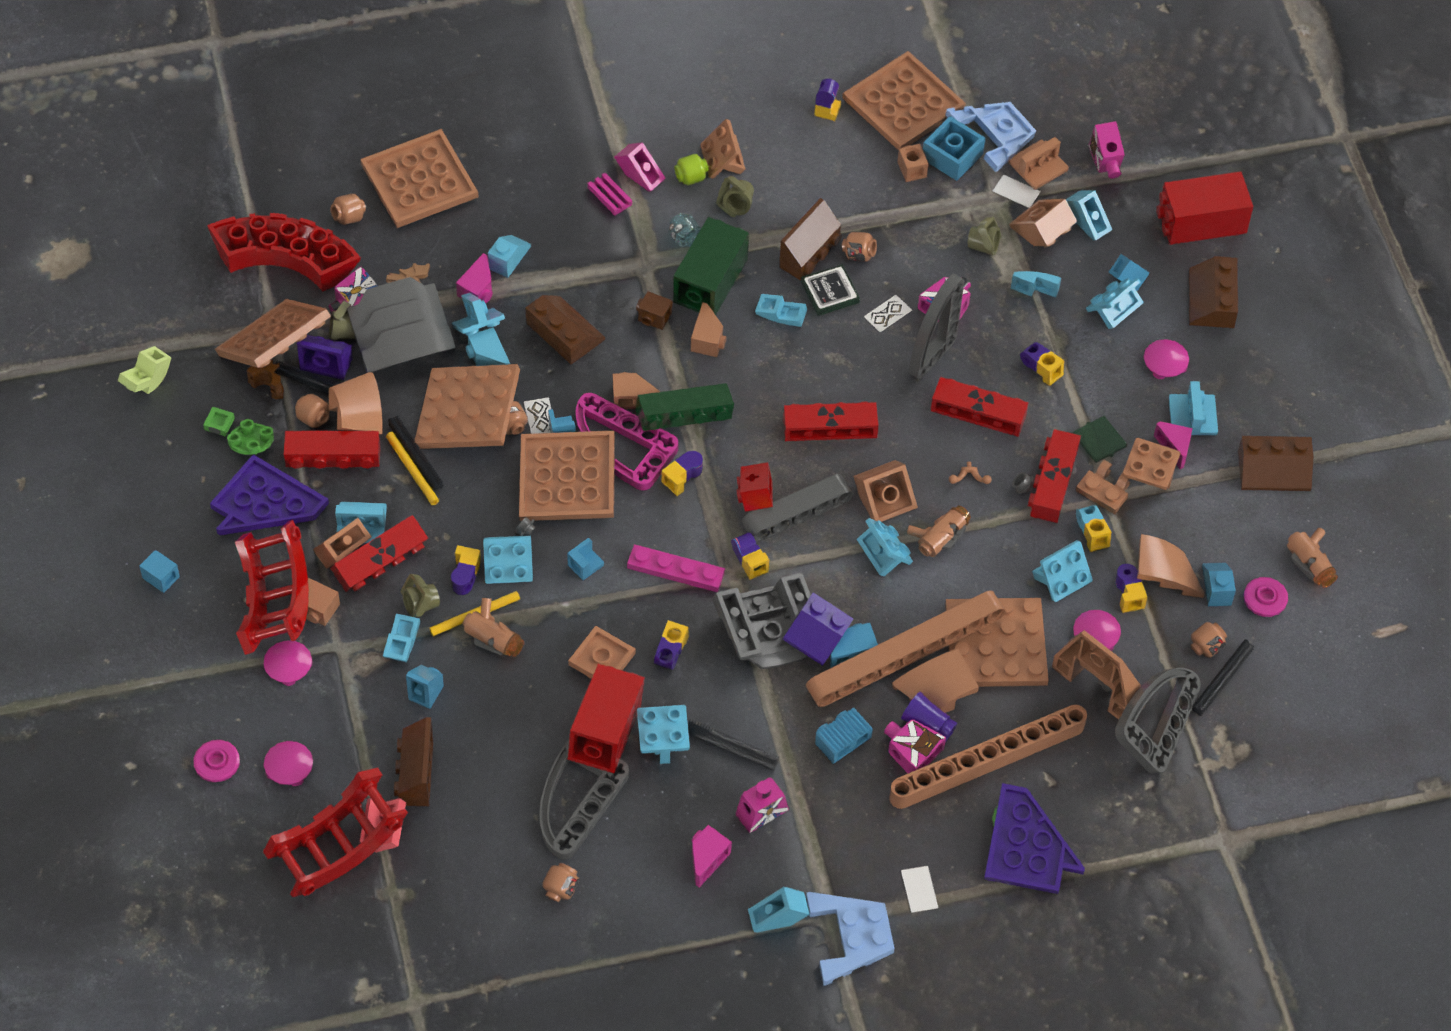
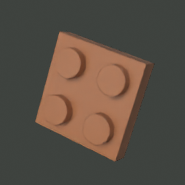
[568,626,636,679]

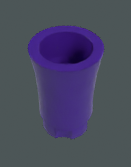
[901,691,958,742]

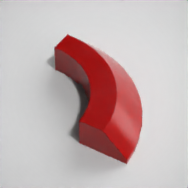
[207,213,361,292]

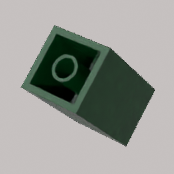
[673,217,749,315]

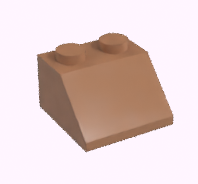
[1009,199,1077,247]
[853,460,918,522]

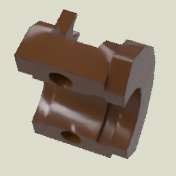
[247,360,284,400]

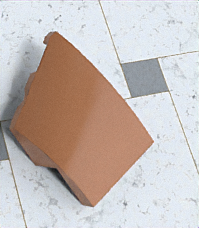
[328,372,382,435]
[1137,534,1204,598]
[892,648,979,713]

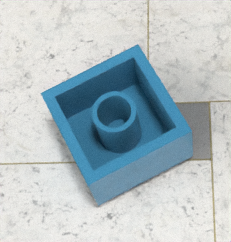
[923,116,985,181]

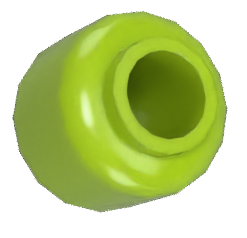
[674,154,709,186]

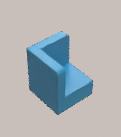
[1109,254,1149,291]
[548,409,575,433]
[567,538,604,580]
[140,550,180,593]

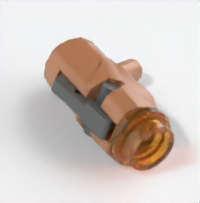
[907,505,971,557]
[1287,528,1338,588]
[463,598,524,657]

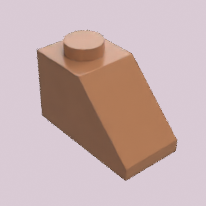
[691,303,726,357]
[613,372,660,409]
[313,518,371,569]
[306,578,340,626]

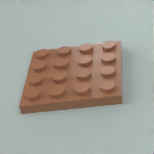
[843,51,966,150]
[361,129,478,228]
[215,299,331,368]
[414,364,520,449]
[519,431,615,521]
[945,598,1049,687]

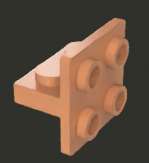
[700,119,745,179]
[1008,137,1069,190]
[1123,438,1180,490]

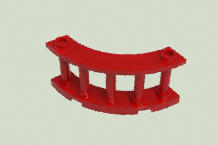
[235,520,309,655]
[263,767,408,898]

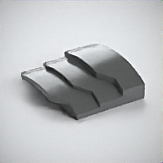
[347,277,455,373]
[712,573,811,669]

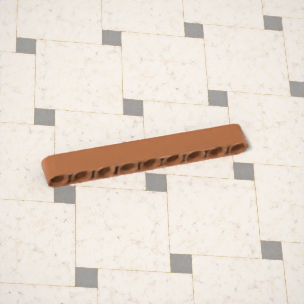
[806,591,1006,707]
[889,705,1087,809]

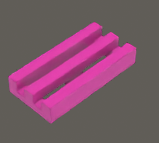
[588,173,632,216]

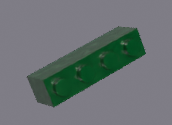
[636,383,734,431]

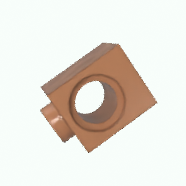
[898,144,928,182]

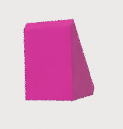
[1154,421,1193,469]

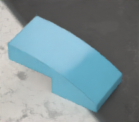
[1011,271,1061,298]
[755,294,807,327]
[383,614,421,662]

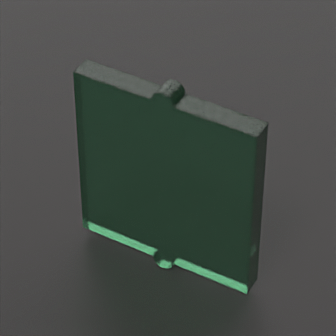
[1073,416,1127,463]

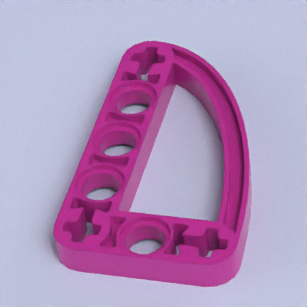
[576,393,678,490]

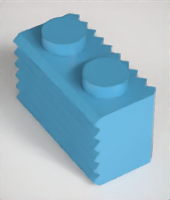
[815,708,873,764]

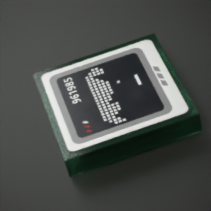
[801,264,860,316]

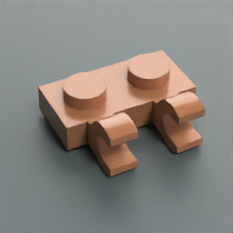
[1076,460,1131,514]

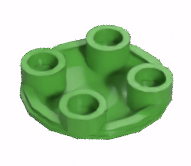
[227,419,274,455]

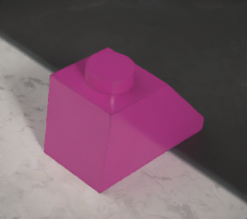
[614,142,666,191]
[456,253,493,303]
[692,825,731,888]

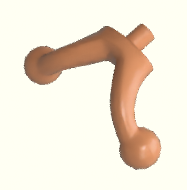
[949,462,992,484]

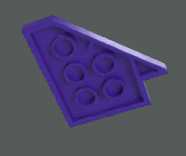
[210,455,329,535]
[984,783,1085,894]

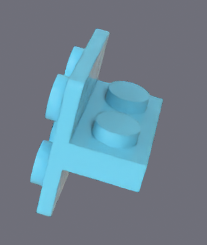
[1086,278,1144,329]
[452,293,505,335]
[1169,381,1218,435]
[335,502,387,545]
[857,518,913,576]
[483,536,533,584]
[1032,540,1093,602]
[637,705,690,764]

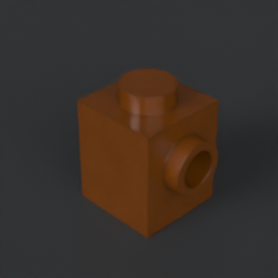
[636,291,672,330]

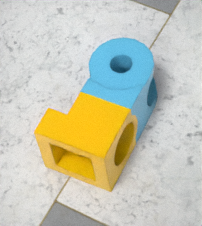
[1076,505,1112,552]

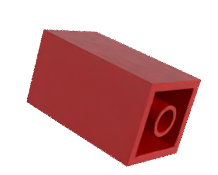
[1156,172,1253,245]
[567,664,645,773]

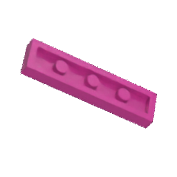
[627,544,725,592]

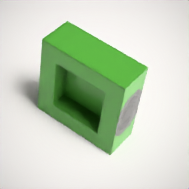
[203,407,235,436]

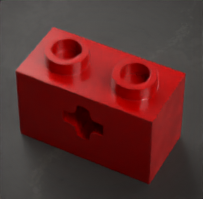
[737,462,773,512]

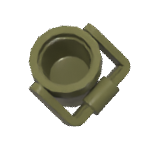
[716,176,754,217]
[968,217,1002,256]
[328,301,356,340]
[401,574,440,617]

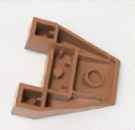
[1052,630,1146,719]

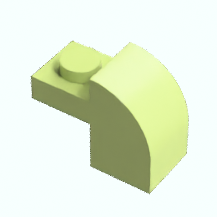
[118,346,171,394]

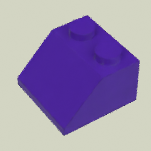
[297,335,353,380]
[782,592,853,666]

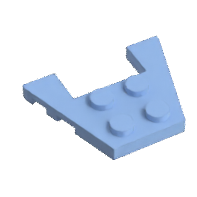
[945,102,1036,172]
[806,892,894,986]

